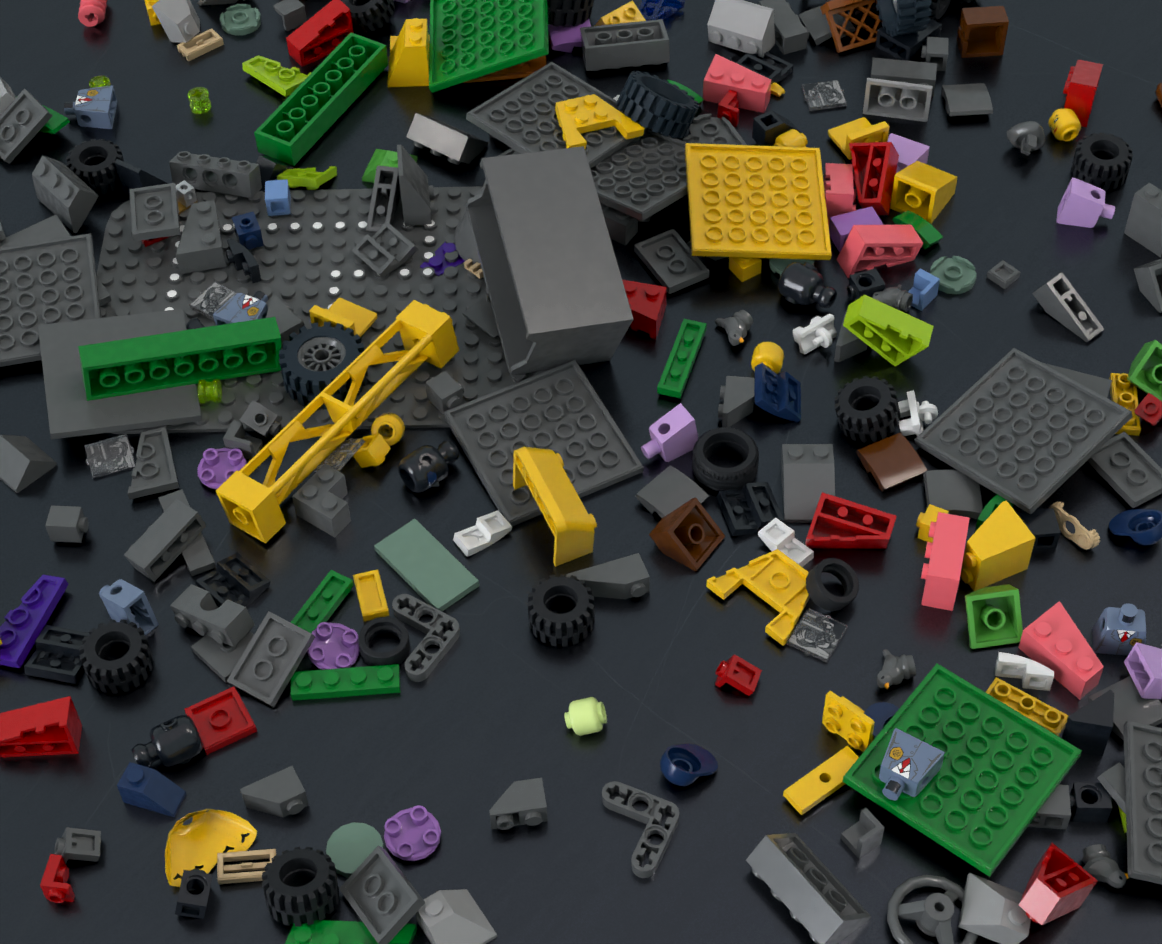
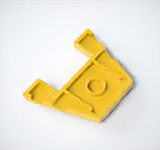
[555,94,644,149]
[706,549,810,646]

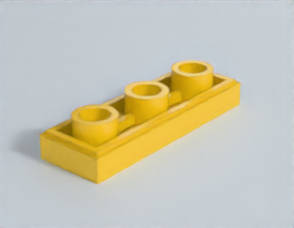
[1109,373,1141,436]
[986,677,1069,736]
[783,745,859,815]

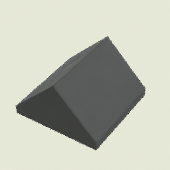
[0,435,57,493]

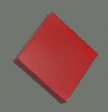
[184,686,257,755]

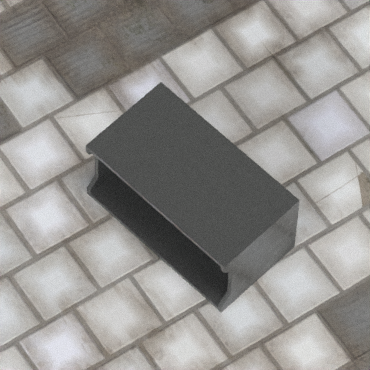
[465,146,633,375]

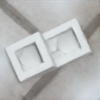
[453,510,512,557]
[758,518,814,567]
[995,652,1054,691]

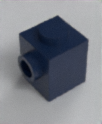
[232,211,264,250]

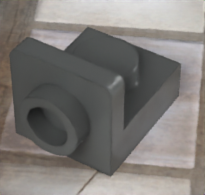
[54,827,101,864]

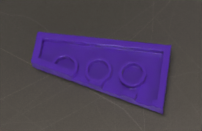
[0,575,69,668]

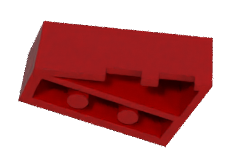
[286,0,353,67]
[1063,60,1103,128]
[849,142,899,215]
[622,280,667,340]
[805,492,897,549]
[0,696,82,757]
[1018,843,1098,925]

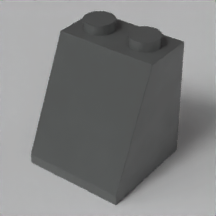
[1124,183,1162,257]

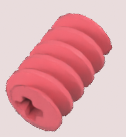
[78,0,107,27]

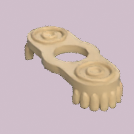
[1049,501,1100,550]

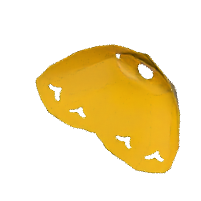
[165,809,257,887]

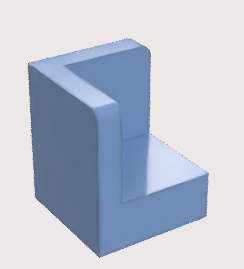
[265,179,291,216]
[908,268,940,311]

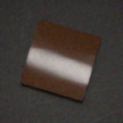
[856,433,927,492]

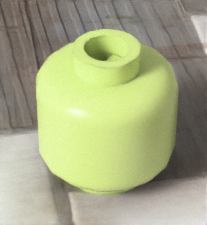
[564,697,607,736]

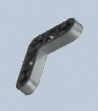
[392,594,460,682]
[602,781,680,878]

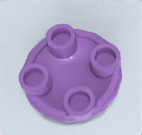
[198,448,247,489]
[307,622,360,670]
[384,805,441,861]

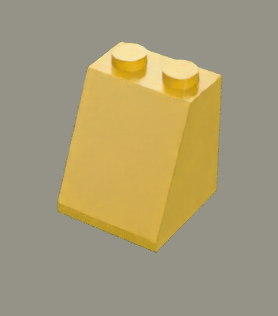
[387,18,429,87]
[890,161,958,224]
[961,500,1036,591]

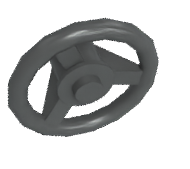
[887,875,979,944]

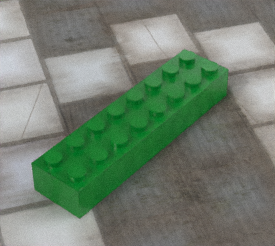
[254,32,388,166]
[78,317,281,401]

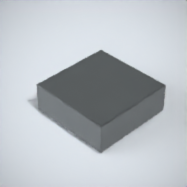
[987,260,1021,289]

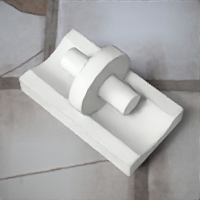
[793,313,837,355]
[898,390,938,437]

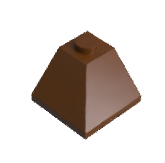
[649,498,725,571]

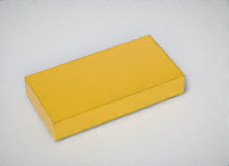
[353,569,389,621]

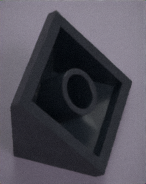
[115,159,168,195]
[1061,690,1114,756]

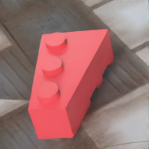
[703,54,771,113]
[824,163,856,226]
[837,225,923,278]
[921,512,970,611]
[1018,601,1104,700]

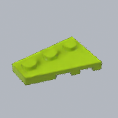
[242,55,311,97]

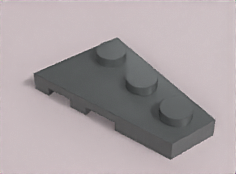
[127,427,179,500]

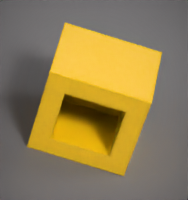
[729,257,762,282]
[351,433,391,468]
[916,504,949,543]

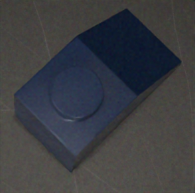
[117,762,186,817]

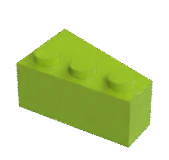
[843,295,934,366]

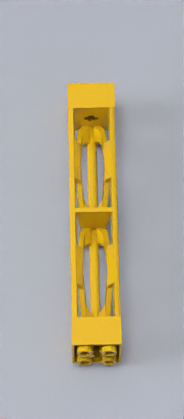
[216,300,459,544]

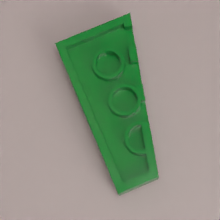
[285,920,417,944]

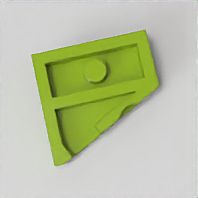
[277,166,337,190]

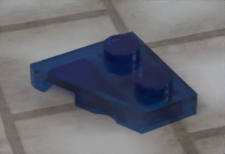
[638,0,685,21]

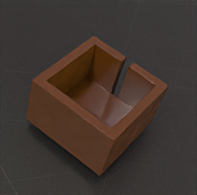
[957,6,1009,58]

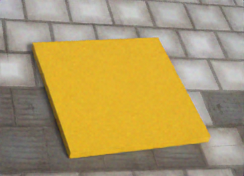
[685,143,832,260]

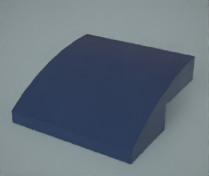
[755,363,801,422]

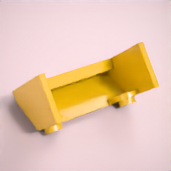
[513,447,597,567]

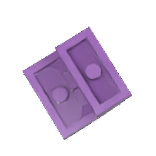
[548,19,591,53]

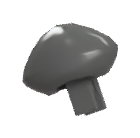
[1007,121,1045,155]

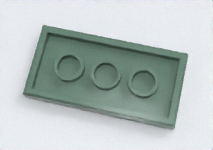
[374,519,479,612]

